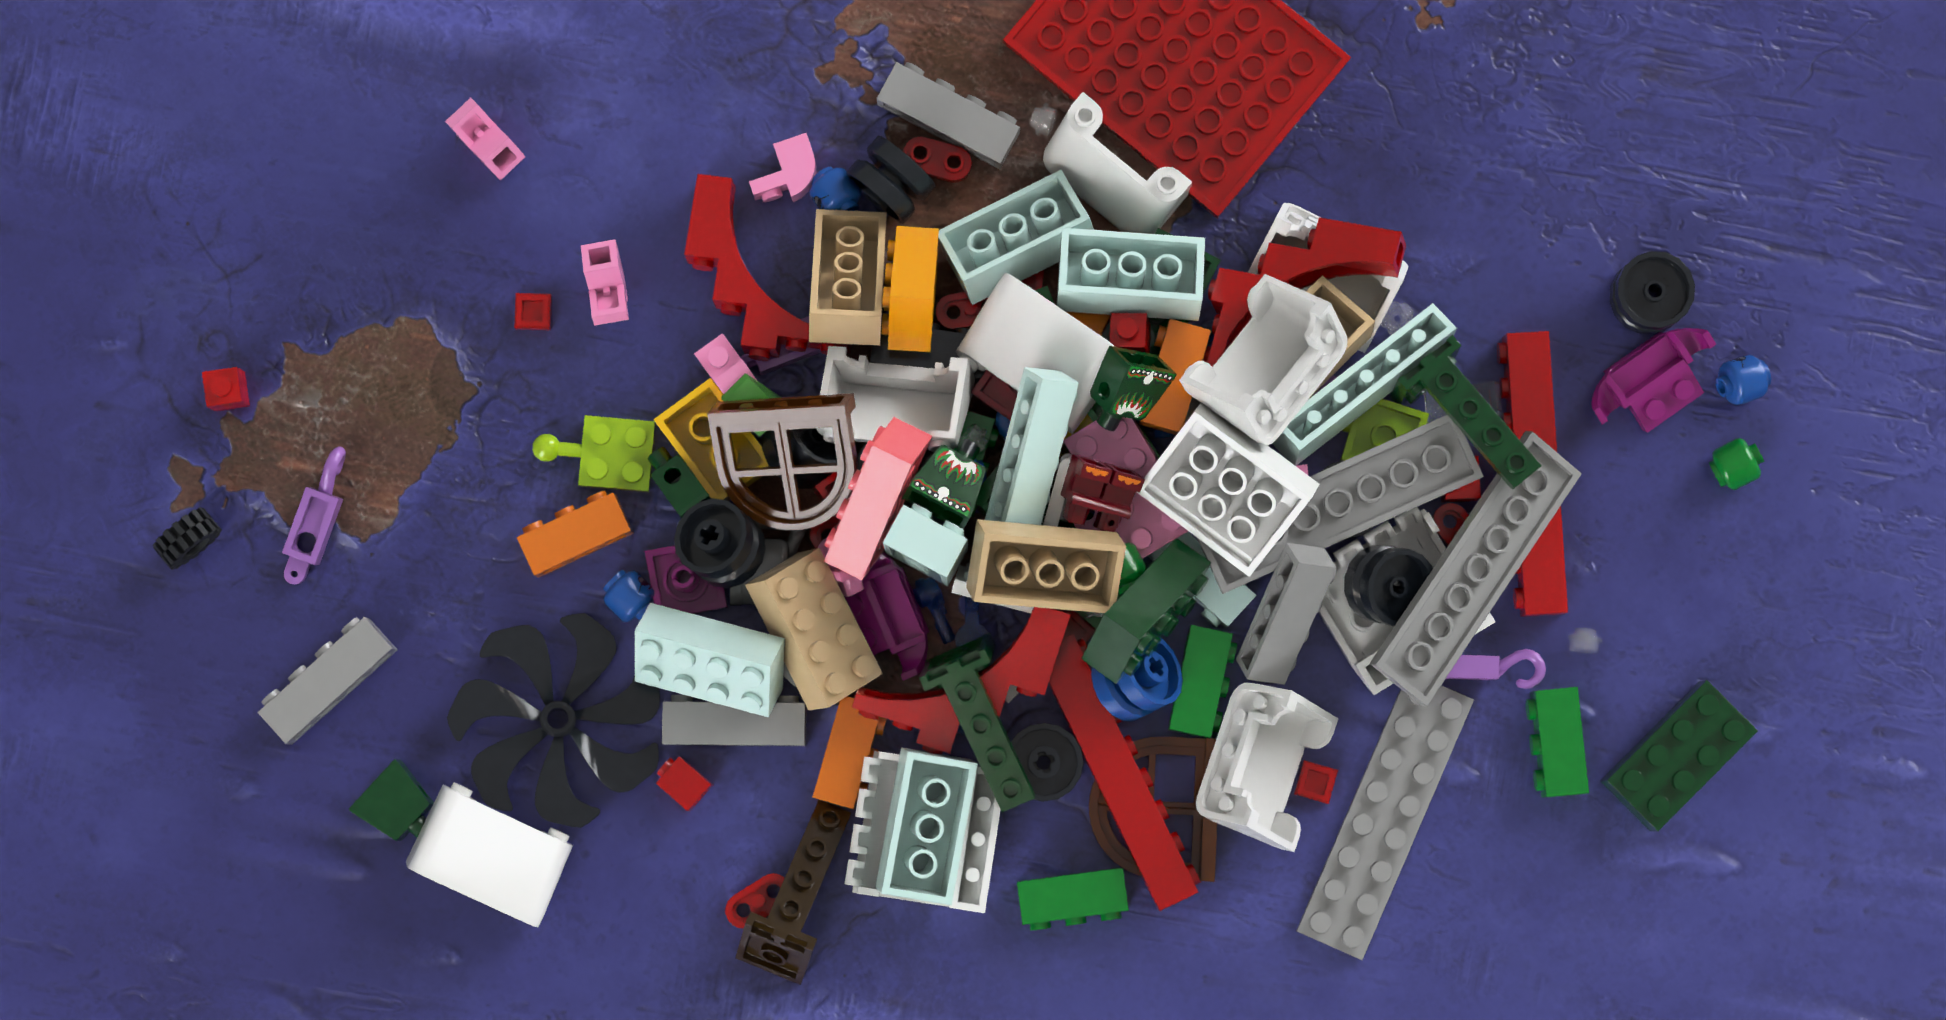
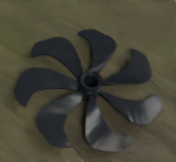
[447,613,660,828]

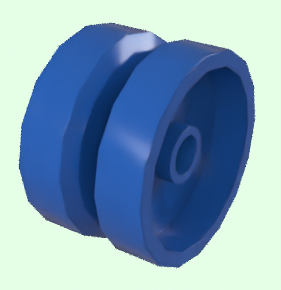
[1091,637,1183,722]

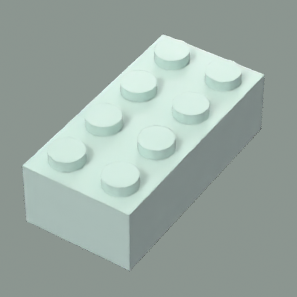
[938,170,1094,305]
[1057,228,1205,321]
[883,503,968,587]
[635,603,785,717]
[875,747,978,905]

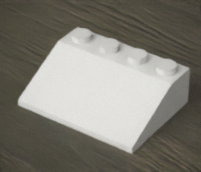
[1137,403,1320,577]

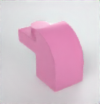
[445,98,526,181]
[749,133,816,202]
[581,239,629,326]
[694,333,757,395]

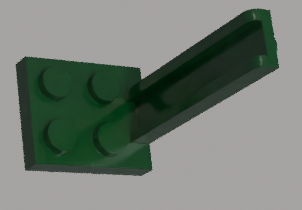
[1390,335,1542,489]
[919,632,1035,812]

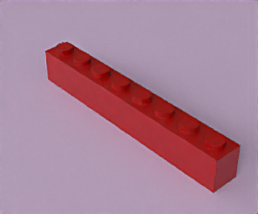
[1497,331,1568,617]
[1048,634,1201,911]

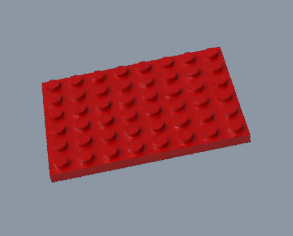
[1003,0,1351,219]

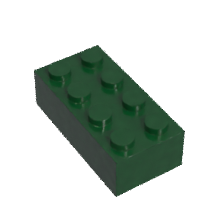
[1081,538,1211,684]
[1600,680,1758,832]

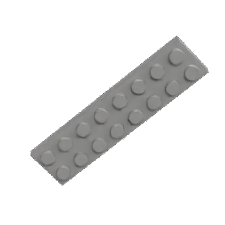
[1197,415,1484,594]
[1369,431,1582,706]
[1296,685,1474,960]

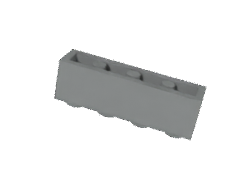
[877,62,1020,170]
[1236,543,1337,685]
[257,617,397,745]
[662,695,807,746]

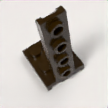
[735,800,851,985]

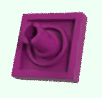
[645,545,728,614]

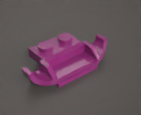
[1591,328,1716,433]
[844,552,929,681]

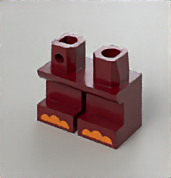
[1060,454,1145,532]

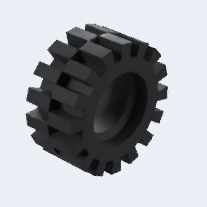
[153,507,222,570]

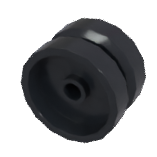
[846,136,936,224]
[1609,251,1695,334]
[762,428,837,489]
[674,498,766,588]
[1344,545,1433,627]
[1011,723,1084,802]

